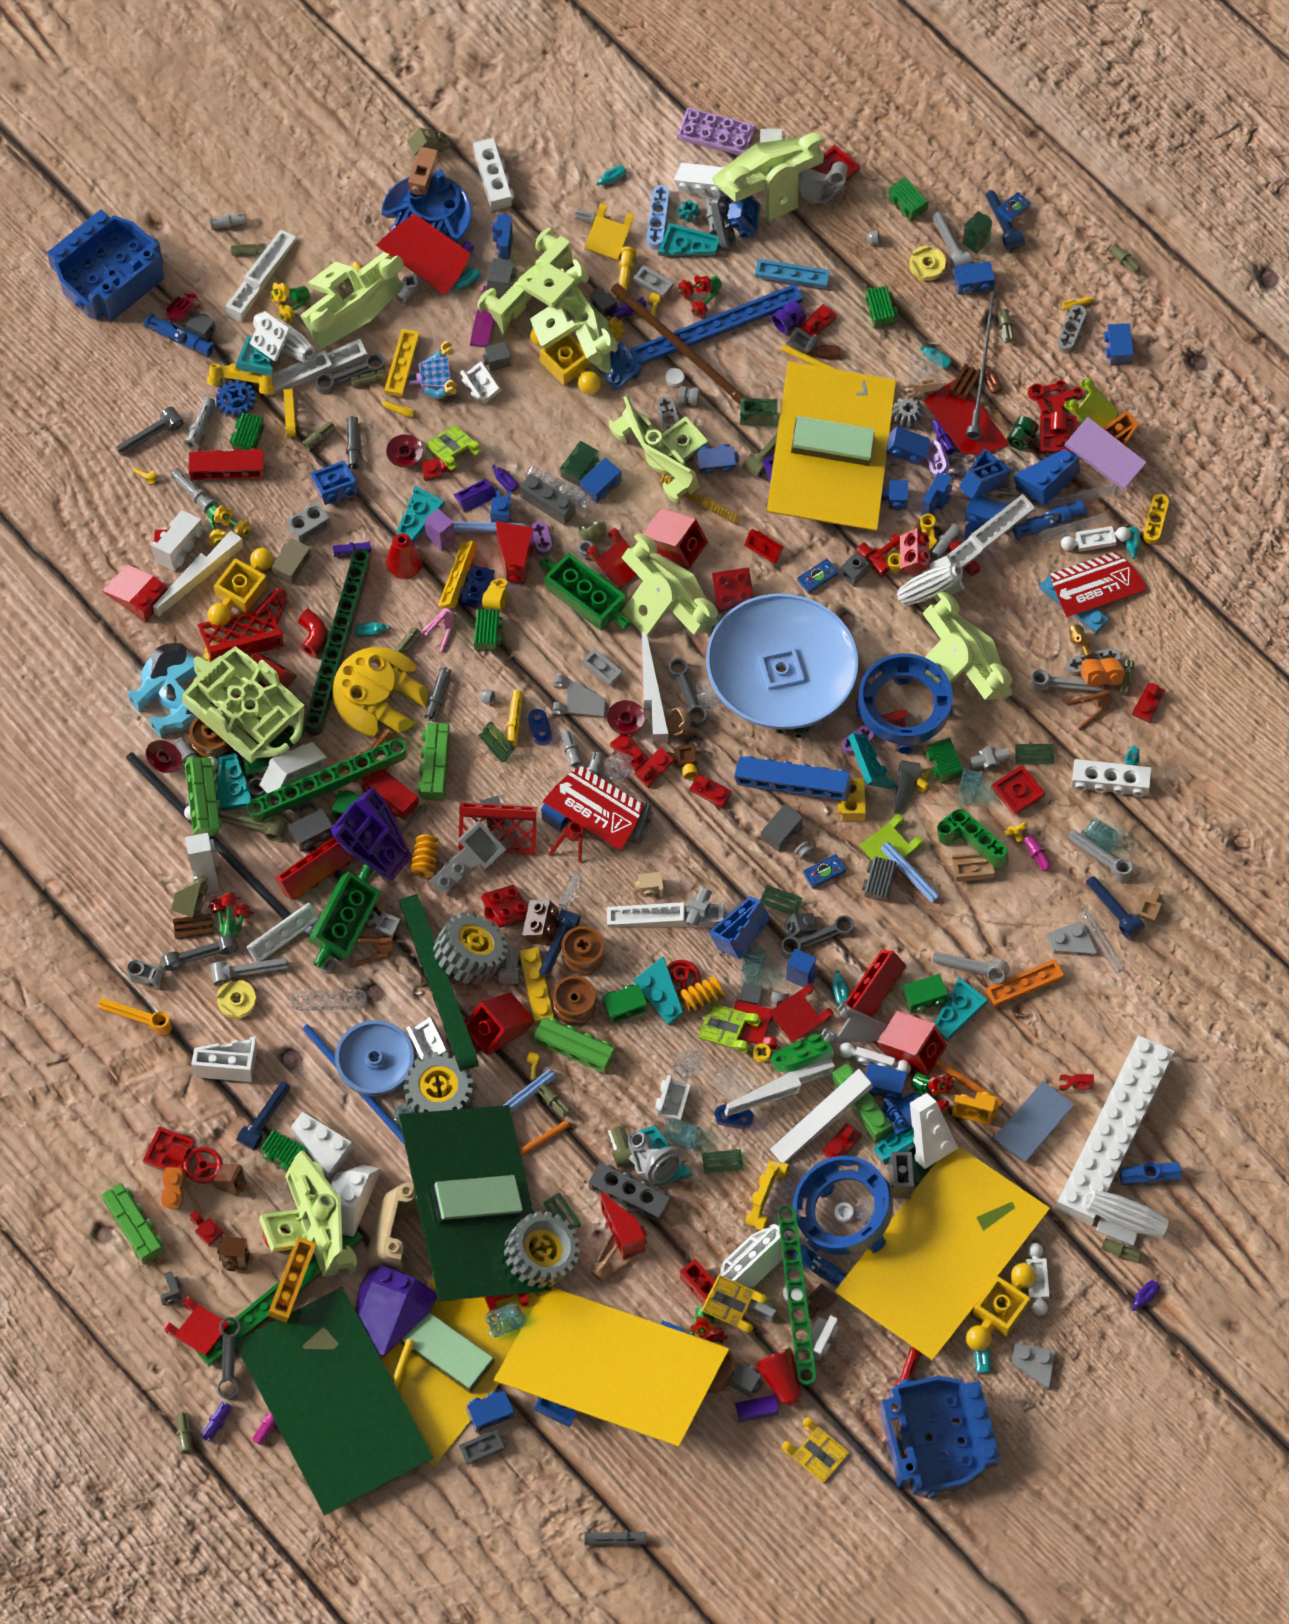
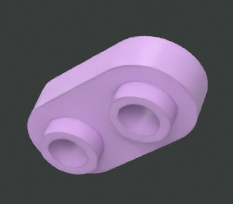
[927,441,950,475]

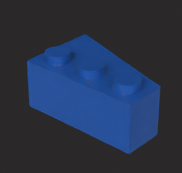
[959,448,1011,499]
[1014,449,1080,505]
[708,896,770,960]

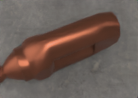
[808,345,841,359]
[983,364,1003,394]

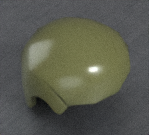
[577,521,607,542]

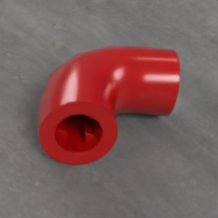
[298,608,327,658]

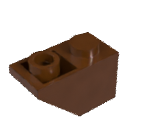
[214,1164,247,1197]

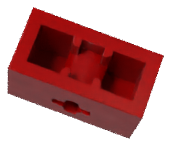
[680,1259,715,1306]

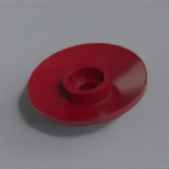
[386,434,423,468]
[607,700,645,735]
[145,740,182,773]

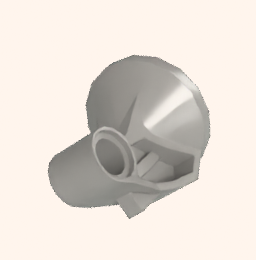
[799,162,848,205]
[628,1130,682,1184]

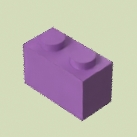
[424,508,455,552]

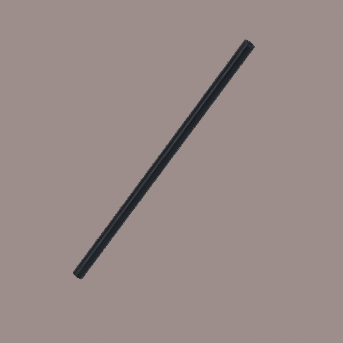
[126,752,291,920]

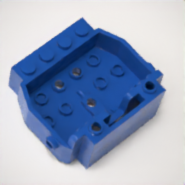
[47,209,165,323]
[879,1375,1000,1497]

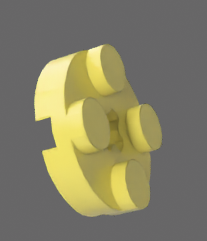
[909,246,946,282]
[217,980,257,1020]

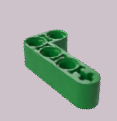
[937,809,1009,868]

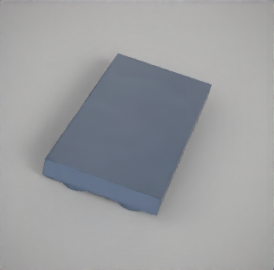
[994,1081,1074,1164]

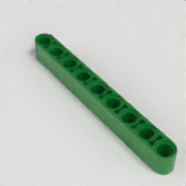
[247,738,408,822]
[778,1205,816,1386]

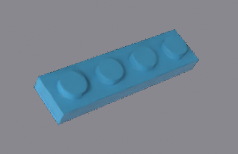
[755,259,830,289]
[1039,575,1109,634]

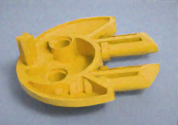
[333,647,428,738]

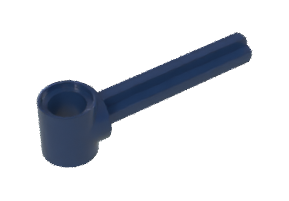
[985,190,1025,251]
[1086,876,1145,939]
[539,909,581,977]
[236,1082,291,1151]

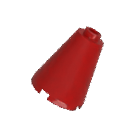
[385,533,423,579]
[754,1347,802,1407]

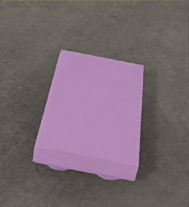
[677,108,756,155]
[1065,417,1146,490]

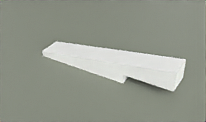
[225,230,296,322]
[265,339,368,397]
[948,494,1035,569]
[153,531,244,617]
[642,632,668,742]
[607,902,726,927]
[725,1057,835,1117]
[770,1069,873,1163]

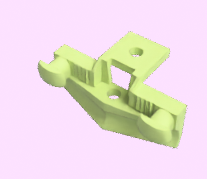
[478,228,575,337]
[300,252,404,349]
[530,259,617,373]

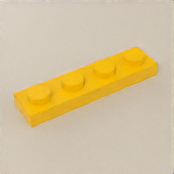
[384,329,420,397]
[438,541,478,610]
[519,947,553,1024]

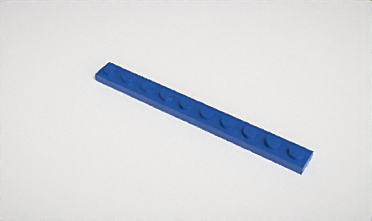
[630,284,803,366]

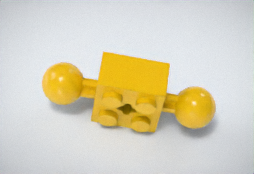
[530,327,601,395]
[207,548,274,627]
[966,1263,1037,1351]

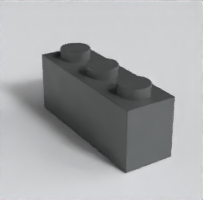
[520,473,576,526]

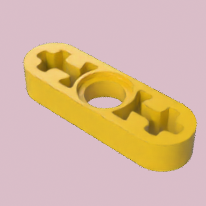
[283,388,296,438]
[1143,494,1169,545]

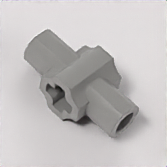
[396,273,423,303]
[970,746,1010,771]
[685,887,712,928]

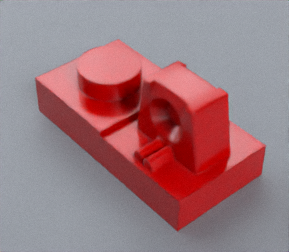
[799,304,837,336]
[744,528,783,564]
[1132,682,1165,723]
[881,709,908,727]
[610,734,649,772]
[634,747,675,788]
[689,773,732,809]
[822,1123,862,1159]

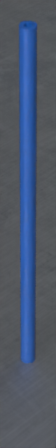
[302,1024,405,1146]

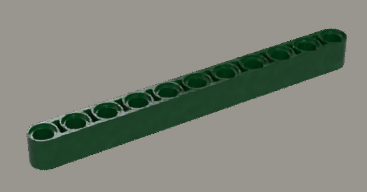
[305,549,370,736]
[398,894,479,1072]

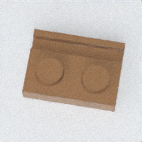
[952,853,995,882]

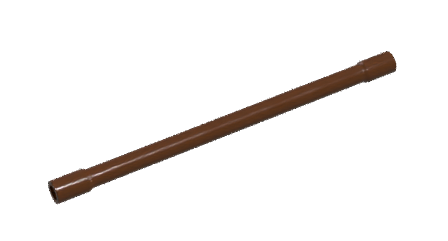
[611,283,751,409]

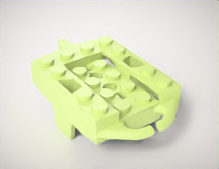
[182,646,305,764]

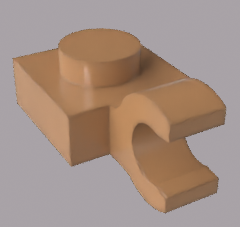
[906,378,939,398]
[1136,887,1162,923]

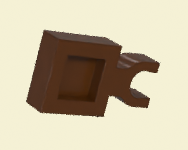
[667,744,698,767]
[807,1283,837,1320]

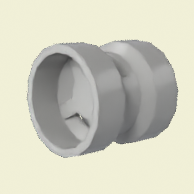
[678,386,699,406]

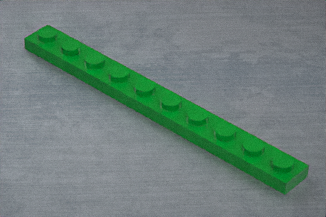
[195,1230,363,1367]

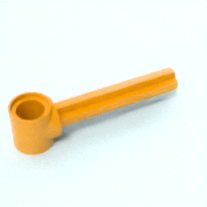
[98,998,172,1036]

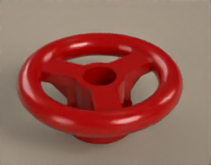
[667,960,701,996]
[183,1147,223,1184]

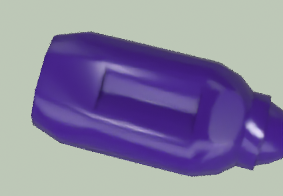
[491,464,519,493]
[1131,1280,1161,1311]

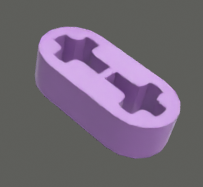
[531,522,552,556]
[842,726,874,755]

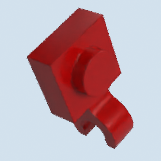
[421,458,455,481]
[1059,1074,1094,1091]
[190,1211,223,1247]

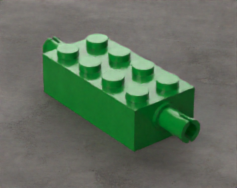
[539,553,631,631]
[308,865,381,969]

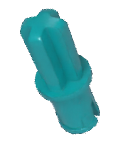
[1125,745,1140,766]

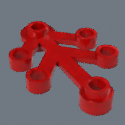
[1027,380,1083,415]

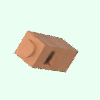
[408,147,438,196]

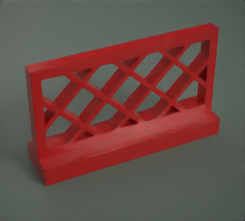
[198,607,284,663]
[458,802,538,854]

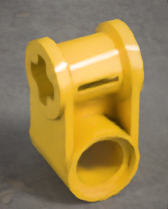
[482,578,509,610]

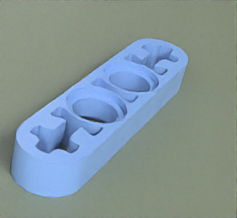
[647,185,669,249]

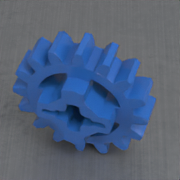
[216,380,256,418]

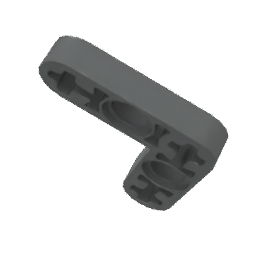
[711,195,736,249]

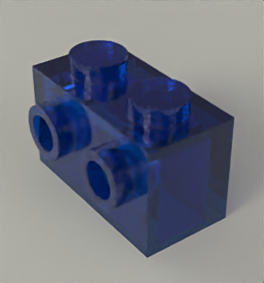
[460,565,496,610]

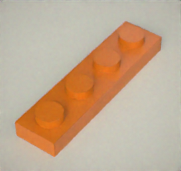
[985,959,1064,1008]

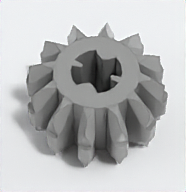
[892,396,923,428]

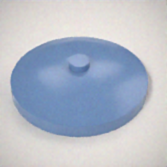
[335,1020,414,1096]

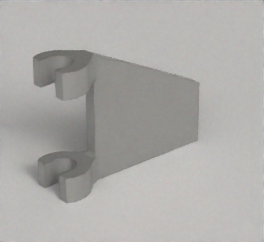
[552,675,605,718]
[821,1002,887,1043]

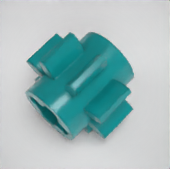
[678,200,700,223]

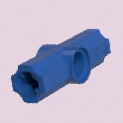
[1119,1162,1182,1186]

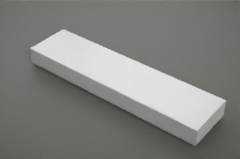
[246,903,319,962]

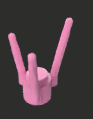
[420,608,455,652]

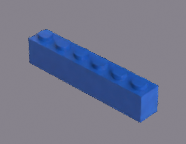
[734,756,853,801]

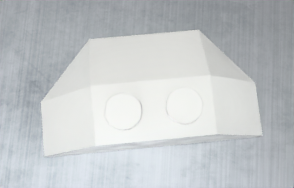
[331,1165,381,1237]
[720,1224,788,1287]

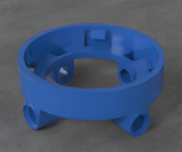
[856,653,953,754]
[793,1156,893,1255]

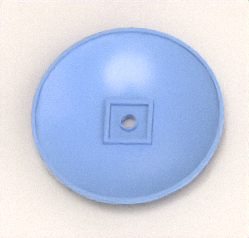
[706,594,858,729]

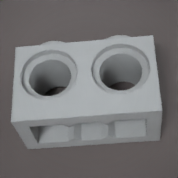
[286,502,331,544]

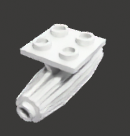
[250,311,316,363]
[897,555,965,606]
[1085,1190,1169,1246]

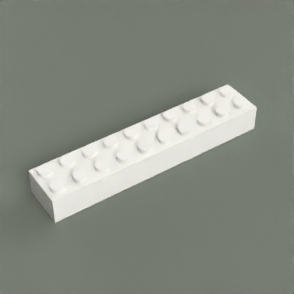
[1056,1035,1174,1226]

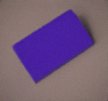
[454,479,496,512]
[735,1395,779,1423]

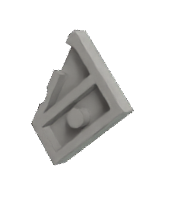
[1045,921,1097,956]
[1011,1343,1055,1390]

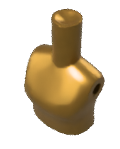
[1069,624,1092,659]

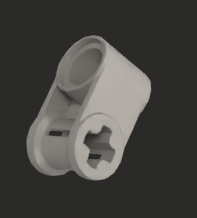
[127,960,166,989]

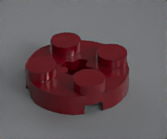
[166,291,201,323]

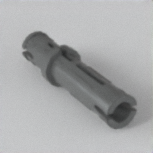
[346,416,361,470]
[424,667,452,721]
[584,1530,647,1547]

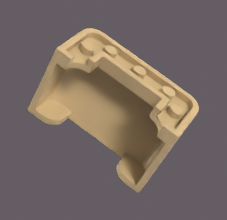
[366,1183,419,1274]

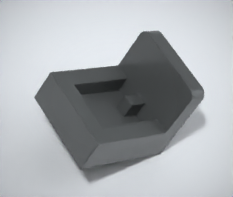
[786,327,818,354]
[785,913,819,937]
[159,1271,182,1305]

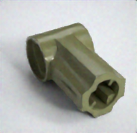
[608,1126,633,1168]

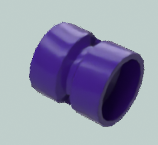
[771,300,806,334]

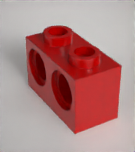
[900,529,930,575]

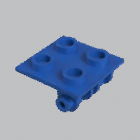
[595,341,642,392]
[882,1092,918,1135]

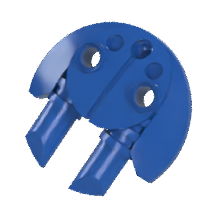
[381,169,472,241]

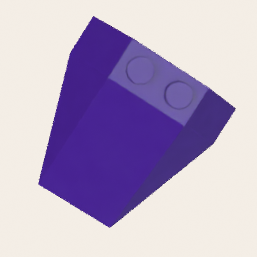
[331,787,412,881]
[355,1265,438,1357]

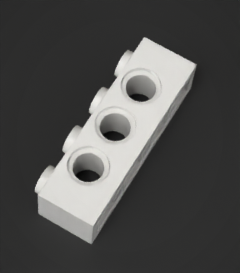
[473,138,514,211]
[1071,759,1151,797]

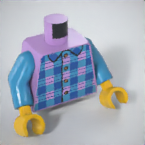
[409,341,457,399]

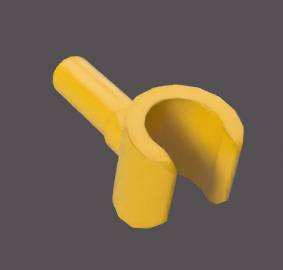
[649,292,661,316]
[133,468,158,485]
[916,767,932,793]
[527,1052,540,1081]

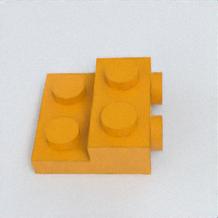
[952,1092,1000,1125]

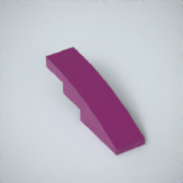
[470,285,500,348]

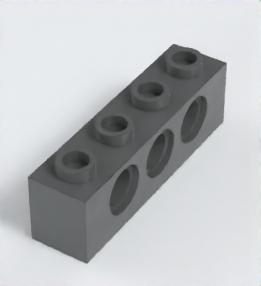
[588,1162,670,1224]

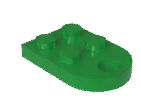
[771,1033,834,1072]

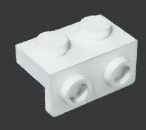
[460,361,502,404]
[407,1017,449,1061]
[655,1075,691,1122]
[802,1315,839,1361]

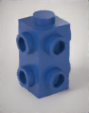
[697,444,739,474]

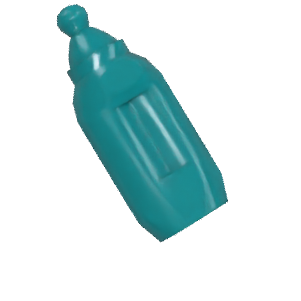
[596,164,627,186]
[451,267,481,291]
[920,346,952,370]
[1126,527,1140,559]
[355,622,391,637]
[832,970,850,1005]
[974,1348,991,1374]

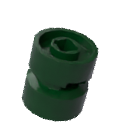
[1007,416,1039,451]

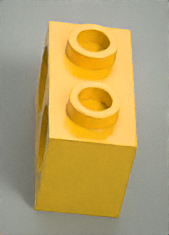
[838,778,866,822]

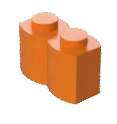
[1080,658,1125,687]
[161,1167,186,1208]

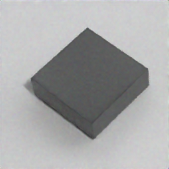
[739,982,763,1006]

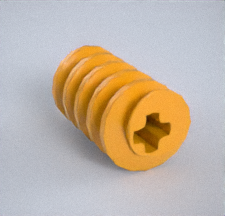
[411,834,439,878]
[681,976,725,1013]

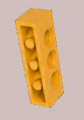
[267,1236,316,1323]

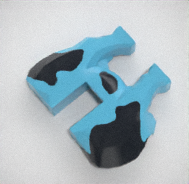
[127,643,218,738]

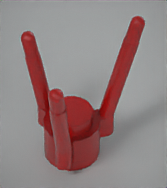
[255,587,288,630]
[549,822,584,863]

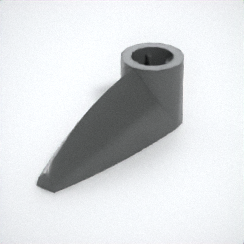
[894,760,920,813]

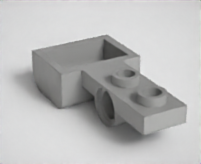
[429,821,506,895]

